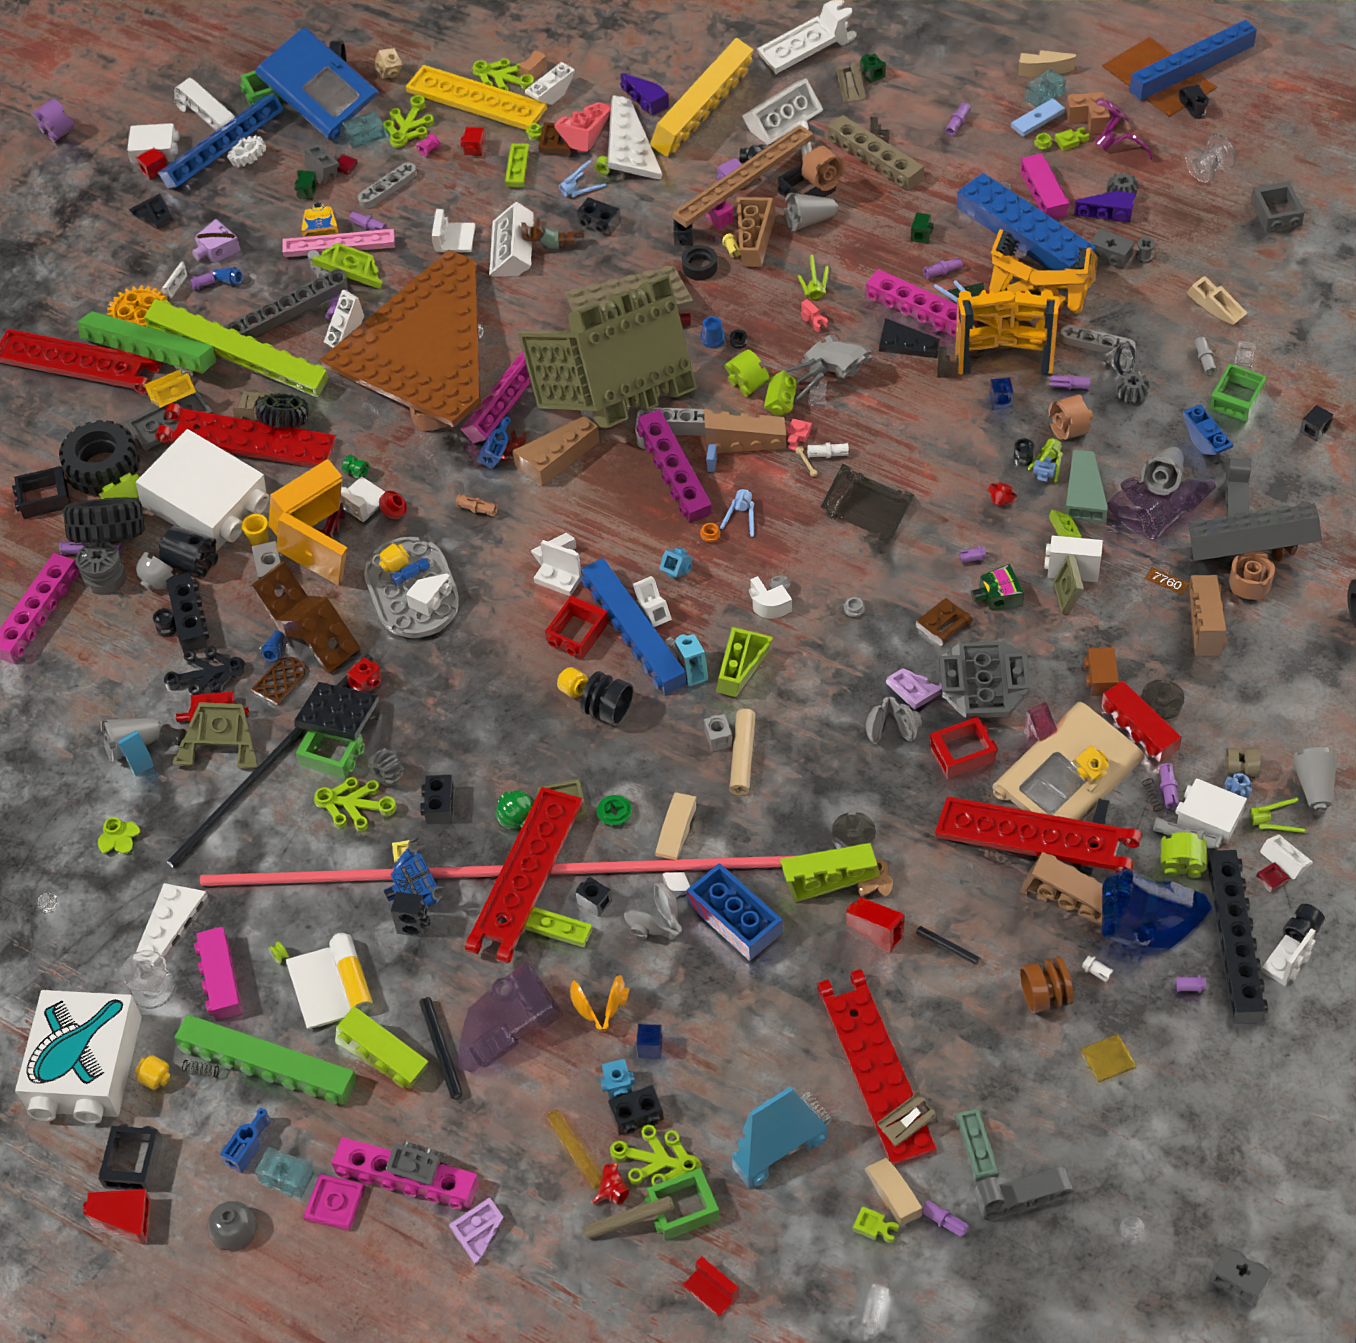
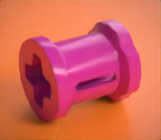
[416,134,440,157]

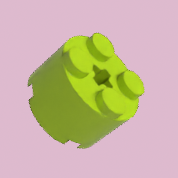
[724,349,769,397]
[1160,832,1207,878]

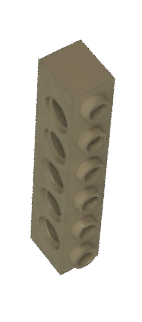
[828,115,924,191]

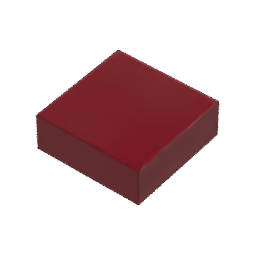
[336,154,358,175]
[1256,862,1290,893]

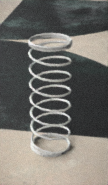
[801,1092,832,1125]

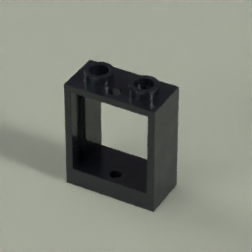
[777,163,836,197]
[12,466,70,519]
[98,1124,163,1192]

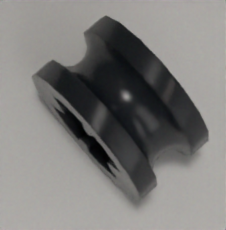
[730,329,747,349]

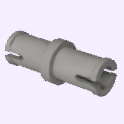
[1194,337,1217,376]

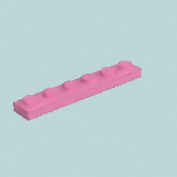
[283,229,395,257]

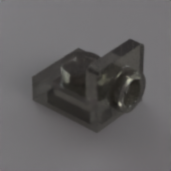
[870,117,889,144]
[937,347,958,378]

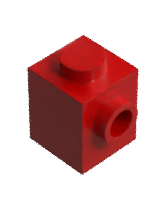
[460,127,486,156]
[136,147,167,180]

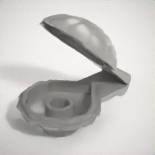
[866,697,922,744]
[624,883,682,941]

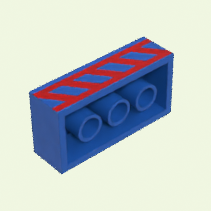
[686,863,783,961]

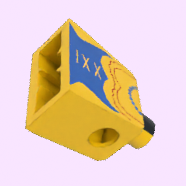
[302,203,339,237]

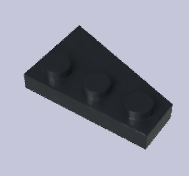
[879,318,940,358]

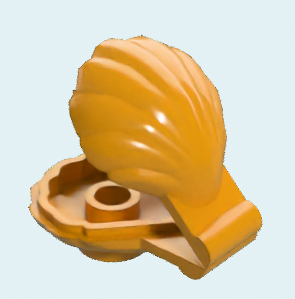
[570,974,630,1032]

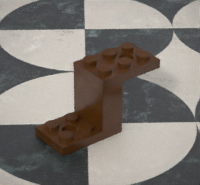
[250,562,361,673]

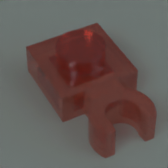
[501,431,527,462]

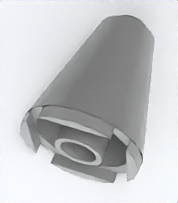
[784,193,838,231]
[1141,447,1184,495]
[100,718,163,762]
[1292,747,1338,812]

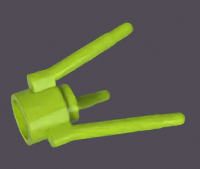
[798,255,829,300]
[1027,438,1063,483]
[1250,798,1306,833]

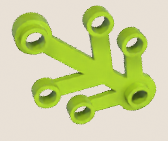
[472,59,534,91]
[383,95,434,148]
[314,777,397,832]
[610,1125,701,1186]

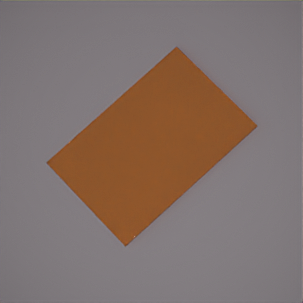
[1102,37,1217,117]

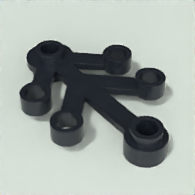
[164,646,246,696]

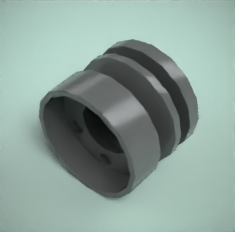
[76,542,127,595]

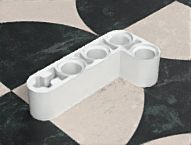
[175,78,235,131]

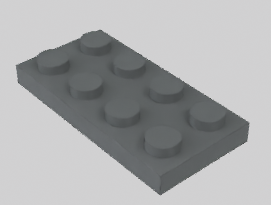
[126,388,213,451]

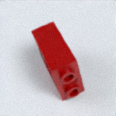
[545,595,608,659]
[929,717,998,779]

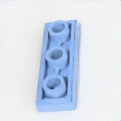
[1011,98,1065,137]

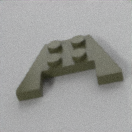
[173,702,258,769]

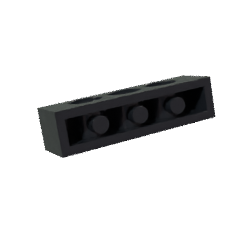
[166,572,210,653]

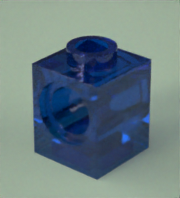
[989,377,1014,410]
[636,1024,663,1059]

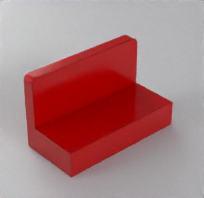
[683,1256,739,1317]

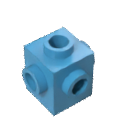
[659,547,693,578]
[600,1059,635,1100]

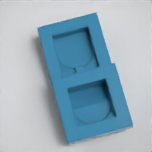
[118,730,154,776]

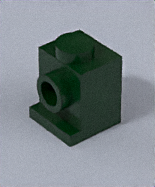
[860,54,886,83]
[294,170,318,200]
[911,212,934,244]

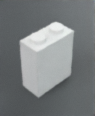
[127,123,179,164]
[1044,536,1103,582]
[1175,778,1247,844]

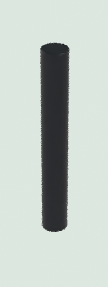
[916,926,981,966]

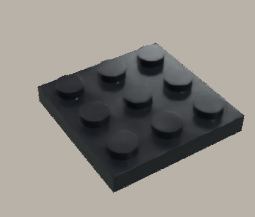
[294,682,379,741]

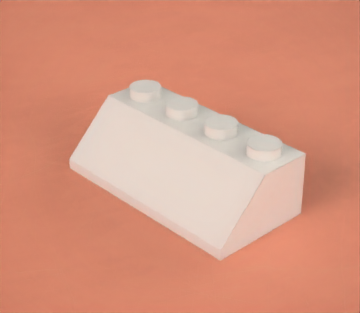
[742,78,823,145]
[489,202,534,277]

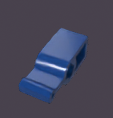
[477,416,511,469]
[220,1107,271,1174]

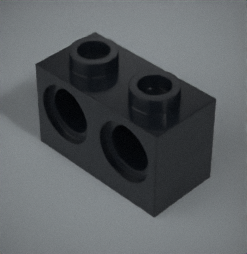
[577,197,621,236]
[420,775,454,824]
[391,892,431,937]
[608,1085,664,1135]

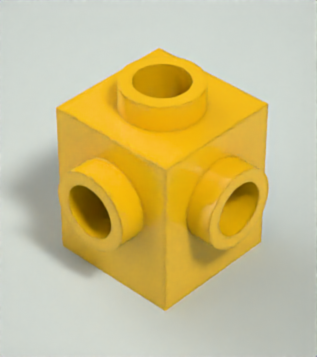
[1072,745,1109,781]

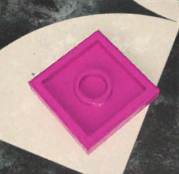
[303,1174,366,1231]

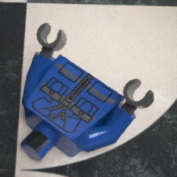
[383,838,448,908]

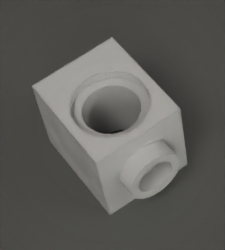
[704,714,733,752]

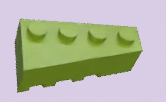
[780,843,881,903]
[335,1006,428,1090]

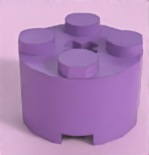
[32,99,75,142]

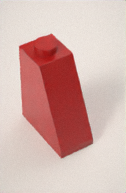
[846,897,905,954]
[83,1189,151,1245]

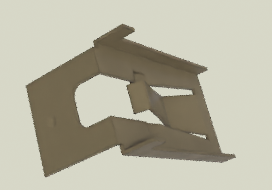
[835,61,866,103]
[233,392,267,422]
[877,1091,939,1147]

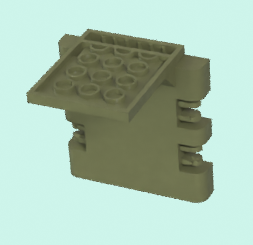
[518,275,697,428]

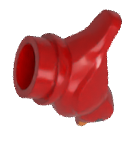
[591,1163,630,1205]

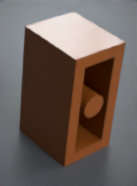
[1083,647,1119,696]

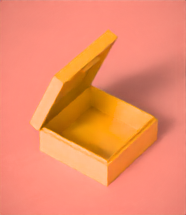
[269,459,347,585]

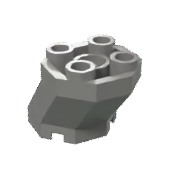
[801,335,873,379]

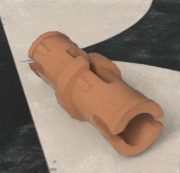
[455,494,498,517]

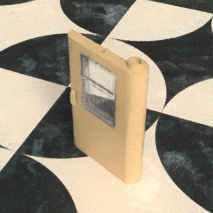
[993,702,1144,820]

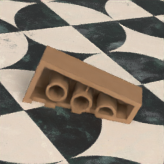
[737,197,776,267]
[704,410,786,454]
[513,416,600,487]
[1189,575,1227,656]
[1019,852,1124,927]

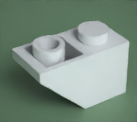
[406,573,452,616]

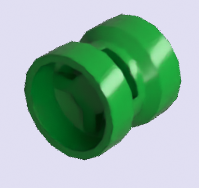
[342,455,369,479]

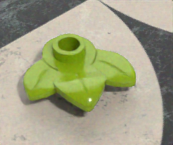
[98,817,141,854]

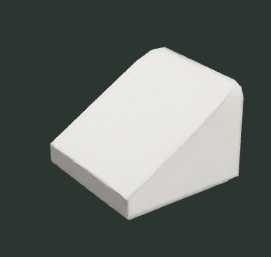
[663,873,690,898]

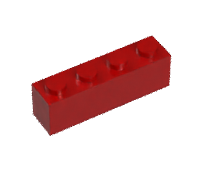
[1101,681,1182,762]

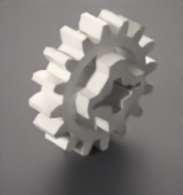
[228,136,266,167]

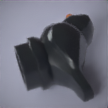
[739,142,767,163]

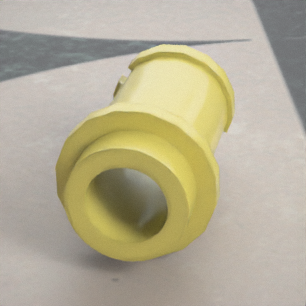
[722,234,741,258]

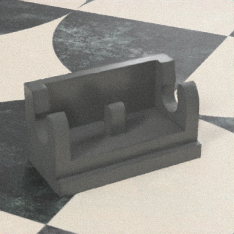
[304,144,339,185]

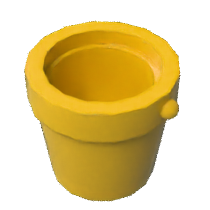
[240,514,269,546]

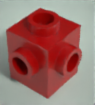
[346,657,382,693]

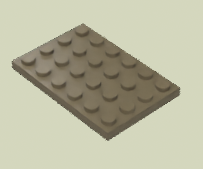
[565,265,694,312]

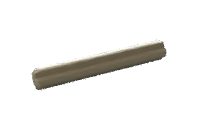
[582,1196,674,1239]

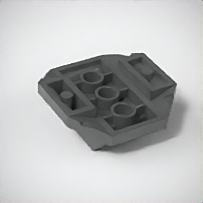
[939,641,1030,718]

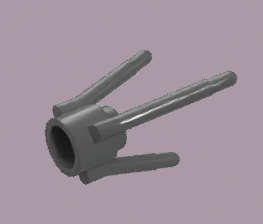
[786,358,829,403]

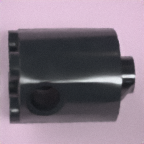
[159,526,219,578]

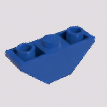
[1183,404,1233,455]

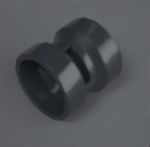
[1013,438,1034,467]
[153,608,177,637]

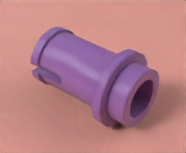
[190,272,215,291]
[959,545,986,564]
[1176,975,1206,993]

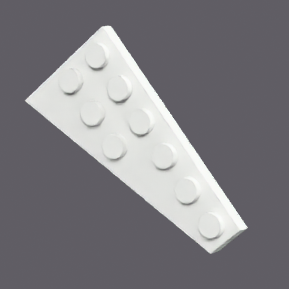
[607,96,662,180]

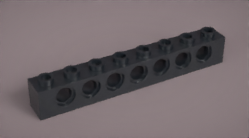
[1207,850,1268,1024]

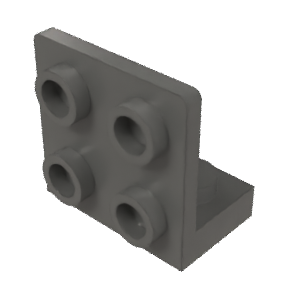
[385,1140,451,1186]

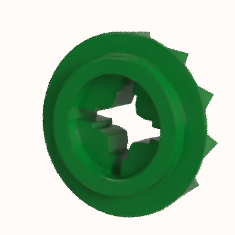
[597,795,632,827]

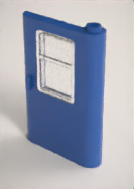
[256,28,380,140]

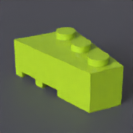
[715,627,773,697]

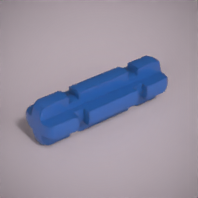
[390,558,430,585]

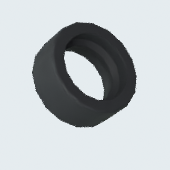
[682,245,718,281]

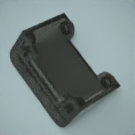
[821,463,920,544]

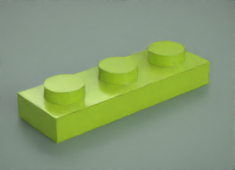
[505,143,530,187]
[1048,509,1081,538]
[524,907,593,948]

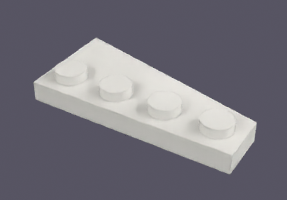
[133,883,207,968]

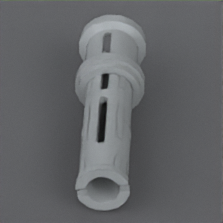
[1153,817,1224,851]

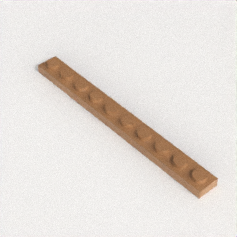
[672,125,814,227]

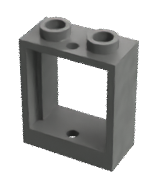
[1251,181,1305,232]

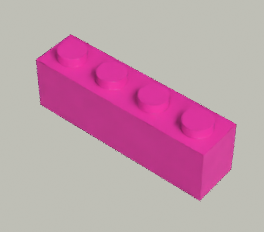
[1020,153,1070,219]
[194,926,243,1021]

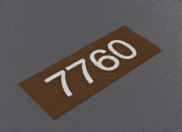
[1145,567,1190,595]

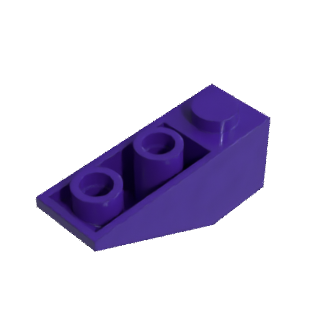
[620,73,669,116]
[1074,191,1135,223]

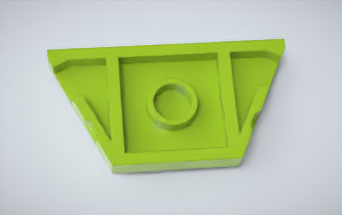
[311,243,382,289]

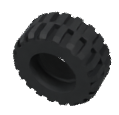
[59,420,140,496]
[63,497,145,543]

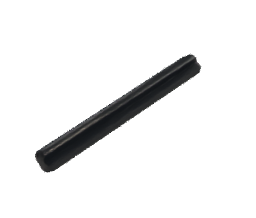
[419,997,463,1099]

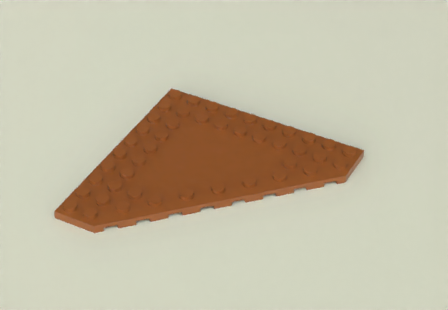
[319,250,481,427]

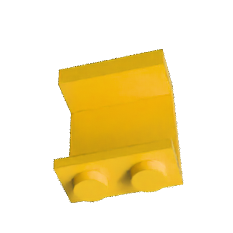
[144,369,196,408]

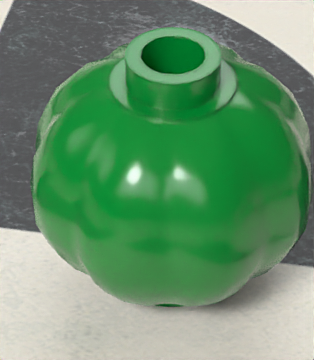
[495,790,534,830]

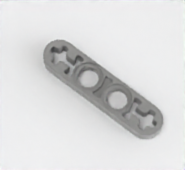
[358,162,417,209]
[1060,325,1136,358]

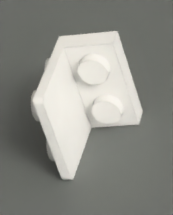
[432,209,475,252]
[340,477,385,522]
[534,540,582,596]
[1261,929,1316,986]

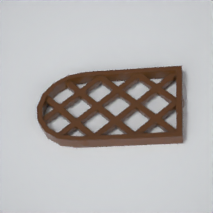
[251,657,305,706]

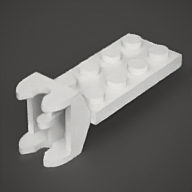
[757,0,856,74]

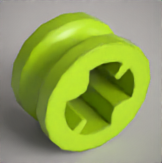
[594,156,611,175]
[268,941,289,964]

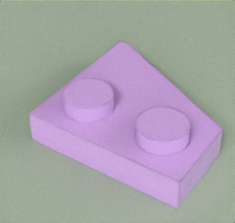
[886,668,942,710]
[449,1198,503,1265]

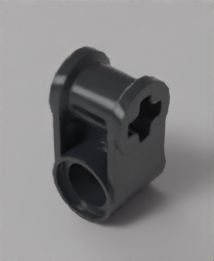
[1179,84,1209,119]

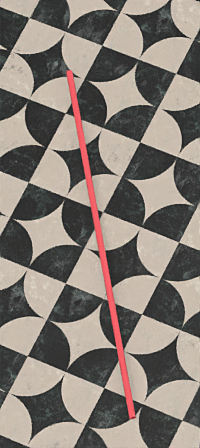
[200,856,794,886]

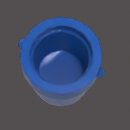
[700,316,726,348]

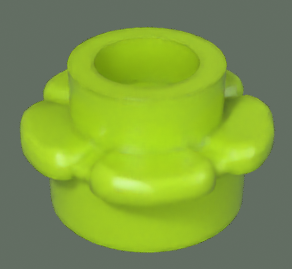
[526,123,543,140]
[1034,133,1052,150]

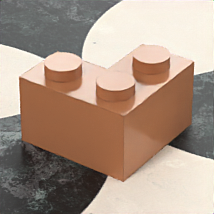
[1066,92,1110,135]

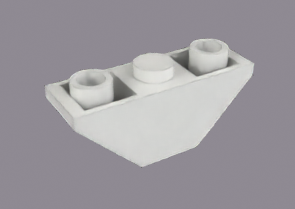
[525,62,575,105]
[324,290,364,348]

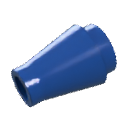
[213,267,242,286]
[261,631,285,662]

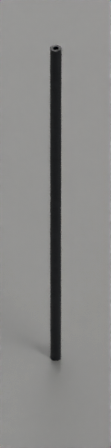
[167,654,373,867]

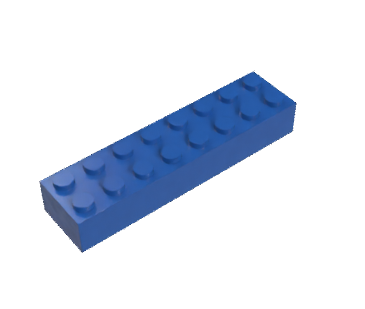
[957,173,1096,271]

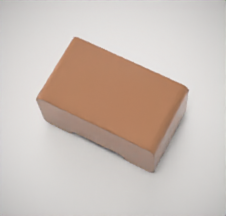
[519,50,547,80]

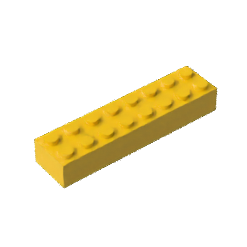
[650,38,753,158]

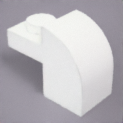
[633,576,672,627]
[749,576,792,619]

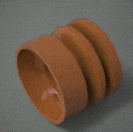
[1020,956,1074,1014]

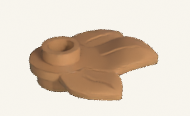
[858,859,893,897]

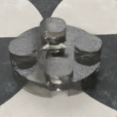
[1141,680,1184,720]
[832,812,876,849]

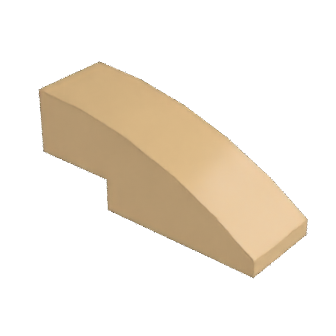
[1018,50,1076,77]
[1187,276,1247,325]
[655,792,696,861]
[865,1158,922,1226]

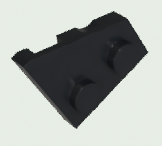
[129,194,174,229]

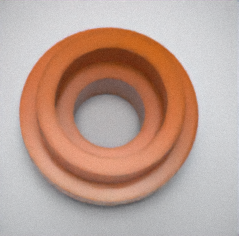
[700,523,721,542]

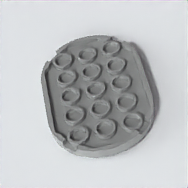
[364,537,459,638]

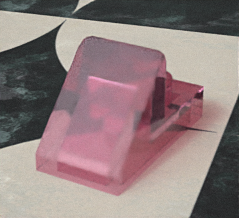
[1024,702,1057,741]

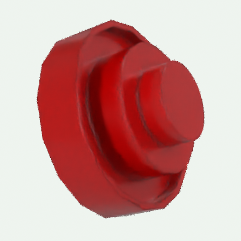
[987,482,1017,507]
[379,490,407,520]

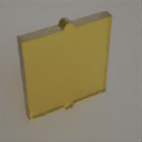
[1080,1034,1136,1083]

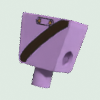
[192,220,240,262]

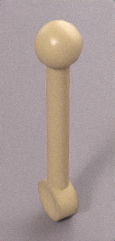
[796,446,817,477]

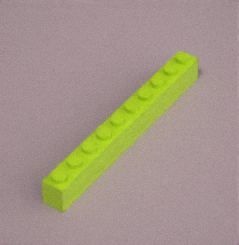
[144,299,329,398]

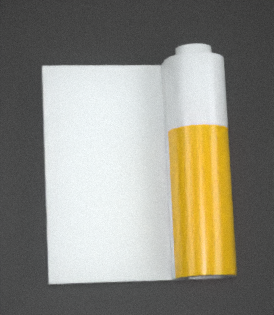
[286,933,374,1030]

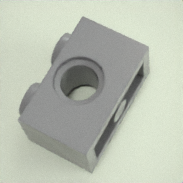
[252,541,285,586]

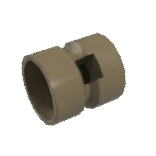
[1225,748,1260,777]

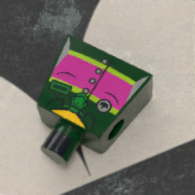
[971,563,1024,610]

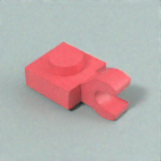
[801,299,828,332]
[787,419,812,451]

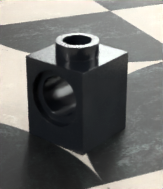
[673,220,693,246]
[1300,405,1333,442]
[576,876,612,917]

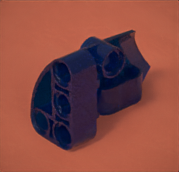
[1102,869,1212,951]

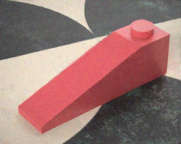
[555,102,611,152]

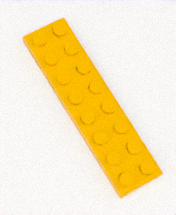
[406,65,547,130]

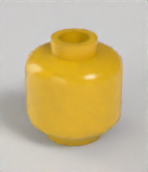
[379,543,410,573]
[557,667,588,698]
[134,1055,171,1090]

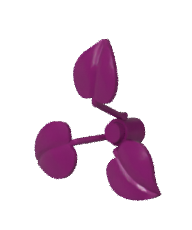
[1095,97,1152,161]

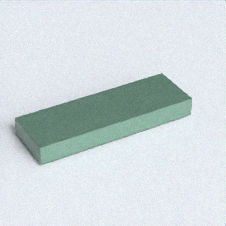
[956,1108,999,1182]

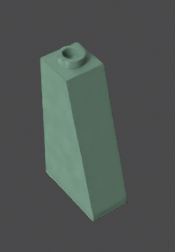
[1065,449,1108,523]

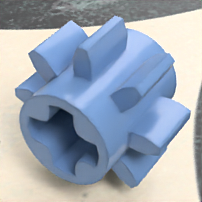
[1033,457,1056,482]
[1224,773,1253,798]

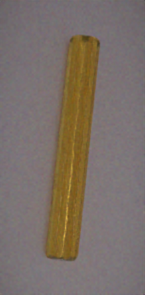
[547,1109,602,1190]

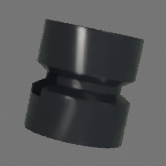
[1283,903,1326,943]

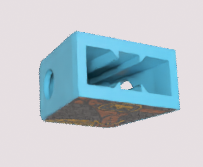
[674,634,709,686]

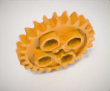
[107,285,168,328]

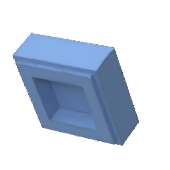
[706,444,717,473]

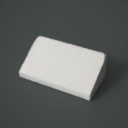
[161,262,188,301]
[531,533,576,566]
[1260,835,1313,879]

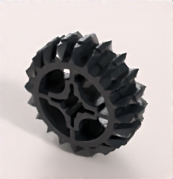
[256,393,309,429]

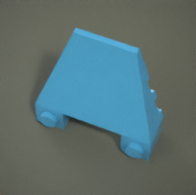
[732,1086,828,1189]

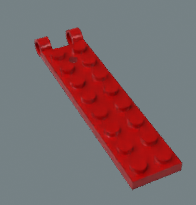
[0,329,163,394]
[155,403,336,468]
[465,787,583,964]
[935,796,1142,876]
[817,969,937,1166]

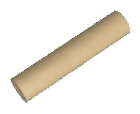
[729,709,756,796]

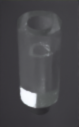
[862,1285,888,1337]

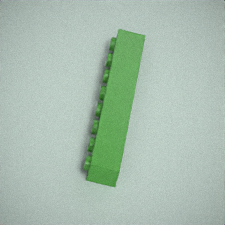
[77,311,216,373]
[174,1014,357,1105]

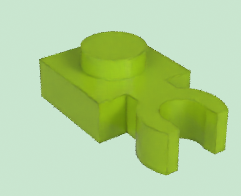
[1054,127,1090,151]
[853,1206,899,1243]

